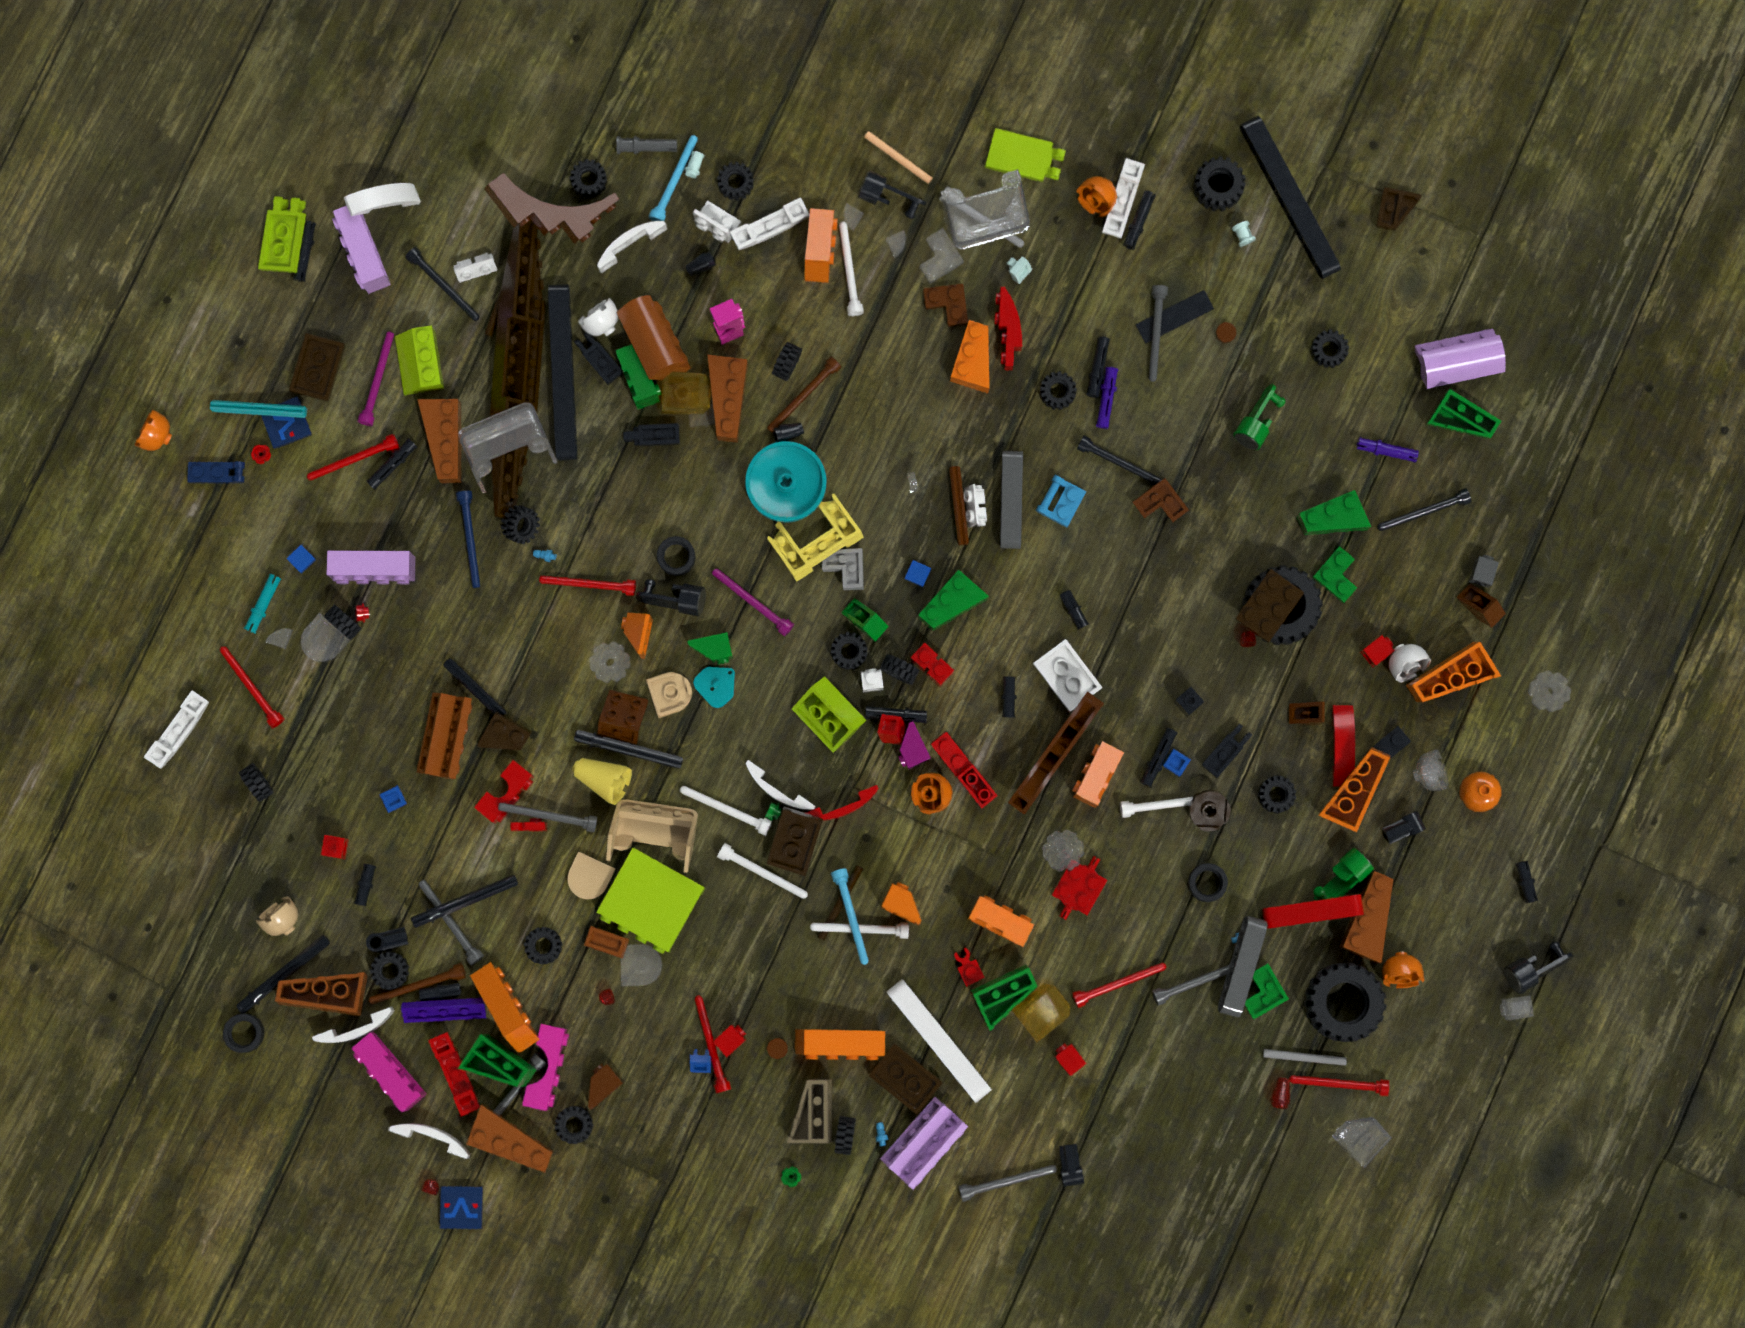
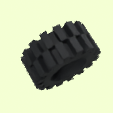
[570,159,607,198]
[717,162,754,201]
[1311,330,1349,368]
[772,342,802,381]
[1040,371,1077,410]
[501,505,540,544]
[323,604,362,640]
[831,632,867,670]
[879,654,919,685]
[239,763,274,802]
[1258,776,1297,813]
[524,927,563,964]
[370,952,410,989]
[555,1106,593,1144]
[834,1116,856,1155]

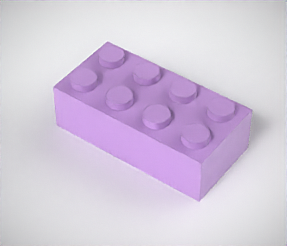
[332,206,391,294]
[327,551,415,585]

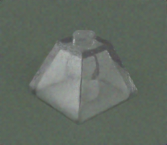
[1332,1117,1392,1168]

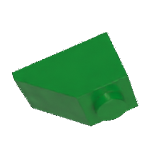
[841,598,889,641]
[688,632,733,665]

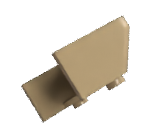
[606,799,698,873]

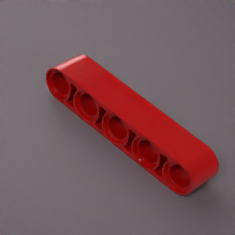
[1262,894,1364,929]

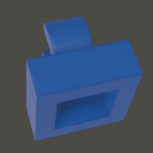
[690,1049,711,1073]

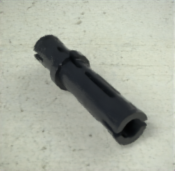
[1123,190,1156,250]
[293,220,316,282]
[1086,336,1110,398]
[366,438,417,490]
[865,706,927,724]
[1140,727,1178,788]

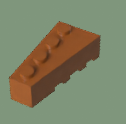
[275,972,368,1016]
[466,1104,553,1172]

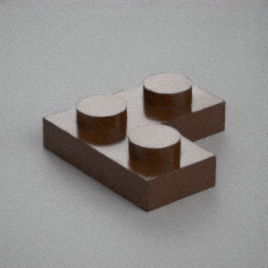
[923,284,968,327]
[1132,477,1189,522]

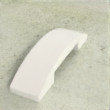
[1102,158,1145,238]
[344,183,421,216]
[730,197,810,250]
[597,221,667,273]
[144,691,209,769]
[746,760,816,811]
[312,1007,394,1043]
[389,1123,470,1159]

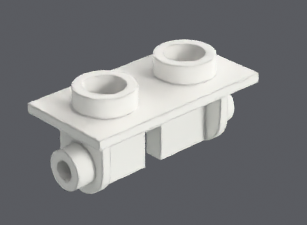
[453,253,497,283]
[963,484,987,528]

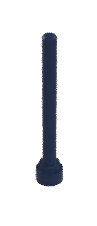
[456,491,480,588]

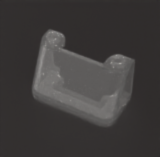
[941,170,1030,249]

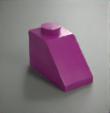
[898,721,931,770]

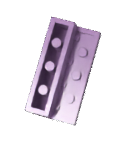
[1415,329,1505,389]
[880,1097,968,1189]

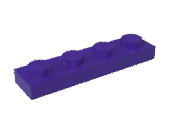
[401,998,487,1023]

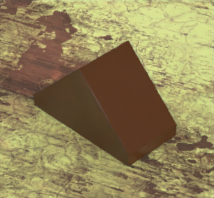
[1289,702,1325,725]

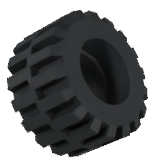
[1193,156,1246,212]

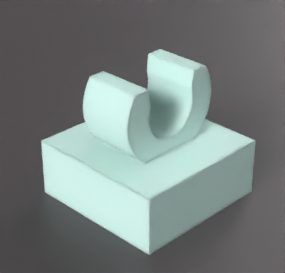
[1007,257,1032,284]

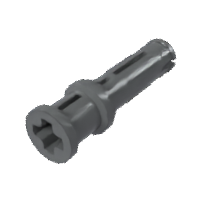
[617,136,677,154]

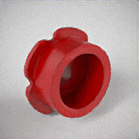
[251,445,271,464]
[355,603,369,623]

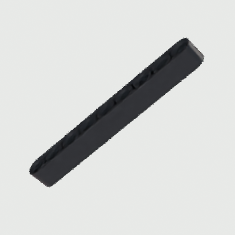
[1240,116,1341,279]
[548,284,578,461]

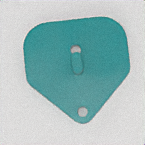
[694,667,735,708]

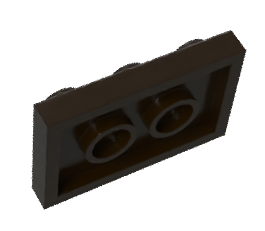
[289,333,346,402]
[1235,569,1304,643]
[767,807,823,876]
[869,1043,943,1115]

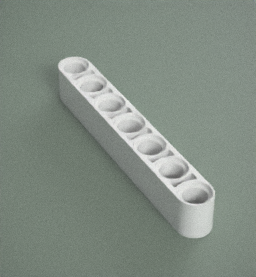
[886,979,992,1103]

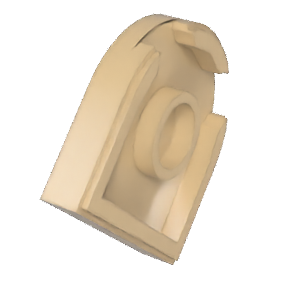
[646,672,692,718]
[568,852,616,899]

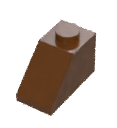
[1456,583,1506,628]
[588,1063,624,1110]

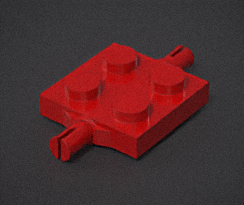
[1052,856,1108,920]

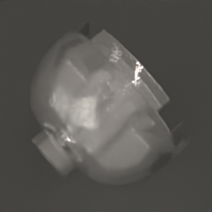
[1413,749,1449,791]

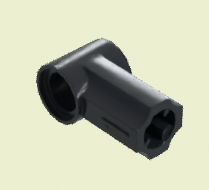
[1382,811,1426,844]
[366,927,409,953]
[1059,1144,1084,1187]

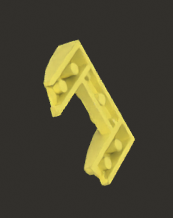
[767,494,864,582]

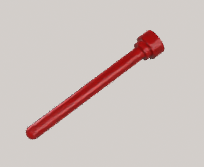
[307,434,400,481]
[539,576,636,596]
[220,646,285,729]
[1072,963,1166,1008]
[694,995,731,1093]
[1289,1075,1389,1096]

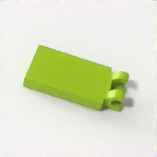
[985,128,1066,182]
[258,197,306,273]

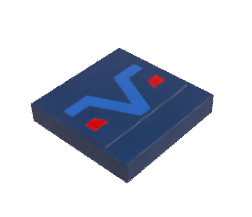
[261,397,312,449]
[440,1186,483,1229]

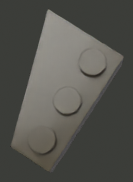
[787,1079,832,1143]

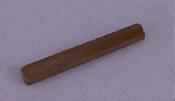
[949,466,969,545]

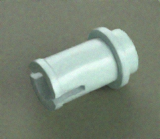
[684,151,704,178]

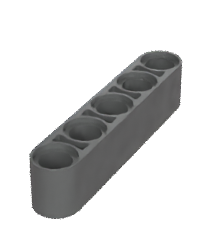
[1000,451,1023,549]
[1218,916,1267,1018]

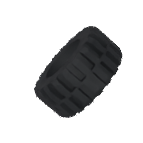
[1242,565,1323,645]
[1304,963,1387,1042]

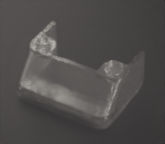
[458,403,558,493]

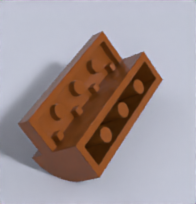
[616,295,691,380]
[416,693,472,780]

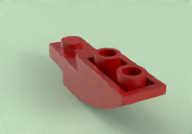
[995,287,1022,370]
[930,731,998,808]

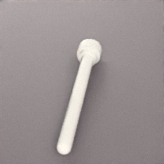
[839,222,864,316]
[680,786,772,836]
[1120,797,1193,818]
[717,843,808,899]
[810,922,909,939]

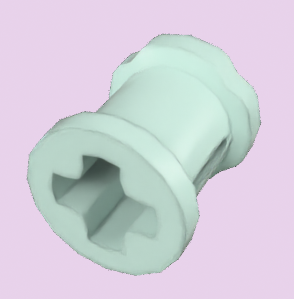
[1232,221,1256,247]

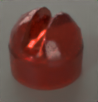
[1240,631,1256,647]
[599,988,615,1005]
[421,1179,439,1196]

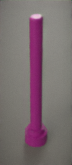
[357,332,394,426]
[712,568,794,637]

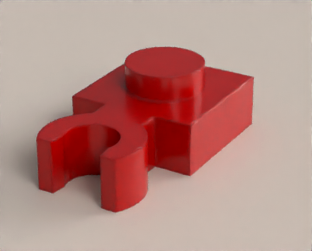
[510,818,547,831]
[954,948,985,987]

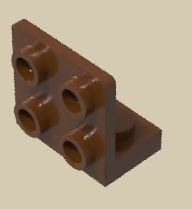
[597,690,648,745]

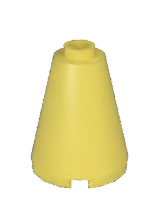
[572,758,632,805]

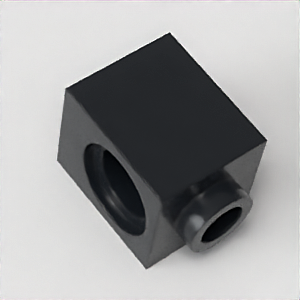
[1173,687,1204,717]

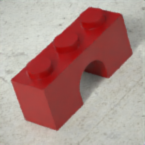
[474,760,534,824]

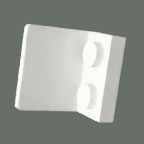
[693,200,741,243]

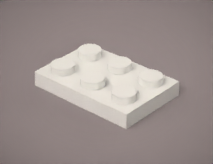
[1033,639,1102,713]

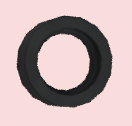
[656,536,696,576]
[1188,863,1228,902]
[223,1014,265,1053]

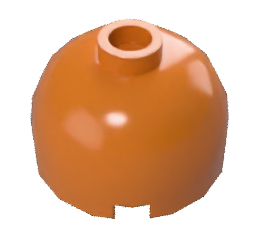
[1077,176,1117,217]
[134,409,172,451]
[1459,772,1501,812]
[911,773,953,814]
[1382,952,1424,988]

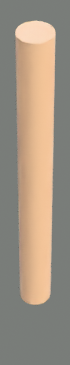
[864,131,933,184]

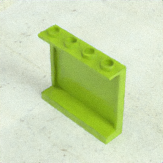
[597,848,705,954]

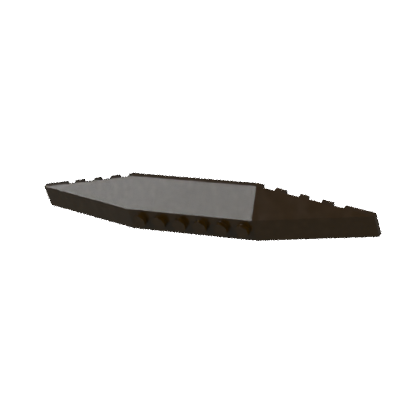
[490,218,545,519]

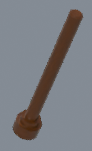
[767,356,842,433]
[369,963,466,1005]

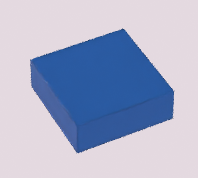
[286,545,316,574]
[905,560,931,587]
[1163,749,1191,777]
[379,785,407,813]

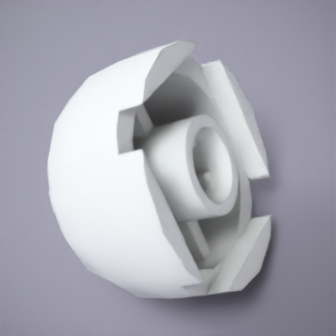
[578,298,618,336]
[1389,644,1431,683]

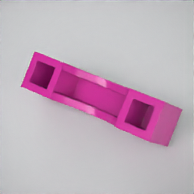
[710,299,745,345]
[522,1024,569,1111]

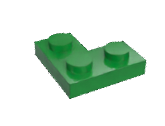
[1312,546,1357,604]
[1244,963,1289,1020]

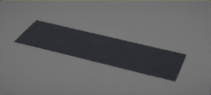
[1135,290,1214,344]

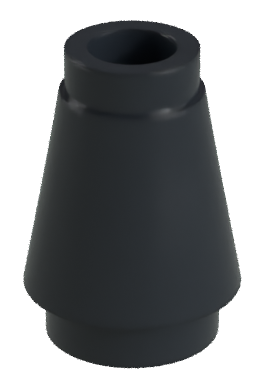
[685,251,717,276]
[773,422,804,443]

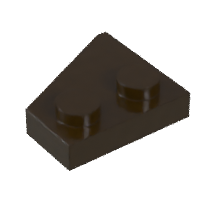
[1376,187,1422,231]
[477,711,532,750]

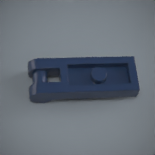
[188,461,245,483]

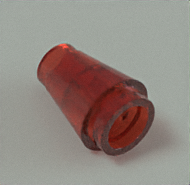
[1270,1077,1290,1109]

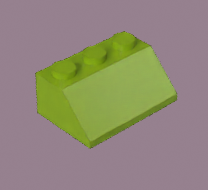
[395,325,444,395]
[792,676,867,753]

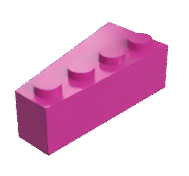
[352,1032,427,1112]

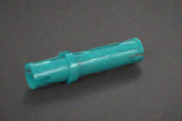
[243,574,282,634]

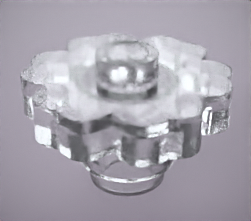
[589,642,631,683]
[1528,670,1571,712]
[1042,830,1084,871]

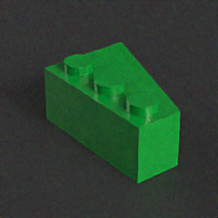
[615,344,662,410]
[1426,389,1501,439]
[1296,490,1371,535]
[918,570,989,631]
[970,964,1038,1031]
[458,1034,537,1087]

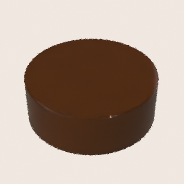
[1216,322,1236,344]
[767,1038,788,1059]

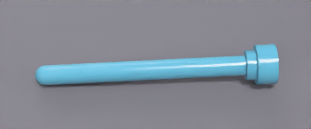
[648,135,697,221]
[831,869,869,965]

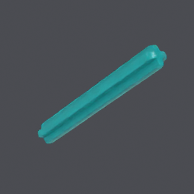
[210,400,307,418]

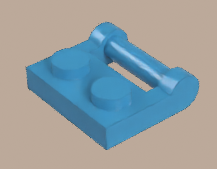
[1035,475,1086,528]

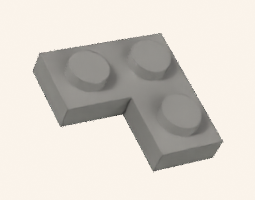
[822,548,864,590]

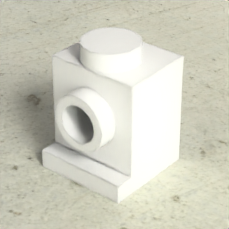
[861,669,883,692]

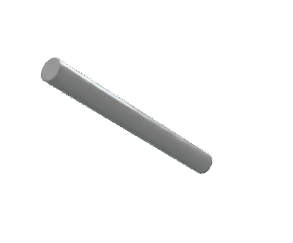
[1263,1049,1346,1066]

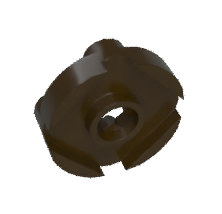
[1189,790,1231,831]

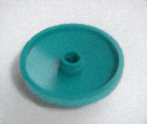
[745,441,827,523]

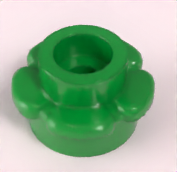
[765,802,782,821]
[781,1166,801,1187]

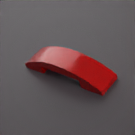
[1332,705,1355,787]
[806,785,879,821]
[428,1032,480,1116]

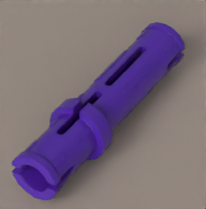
[1096,367,1119,429]
[1356,437,1419,463]

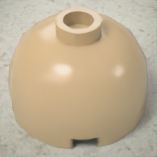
[256,896,299,936]

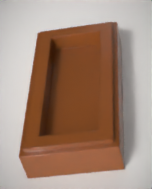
[584,926,629,959]

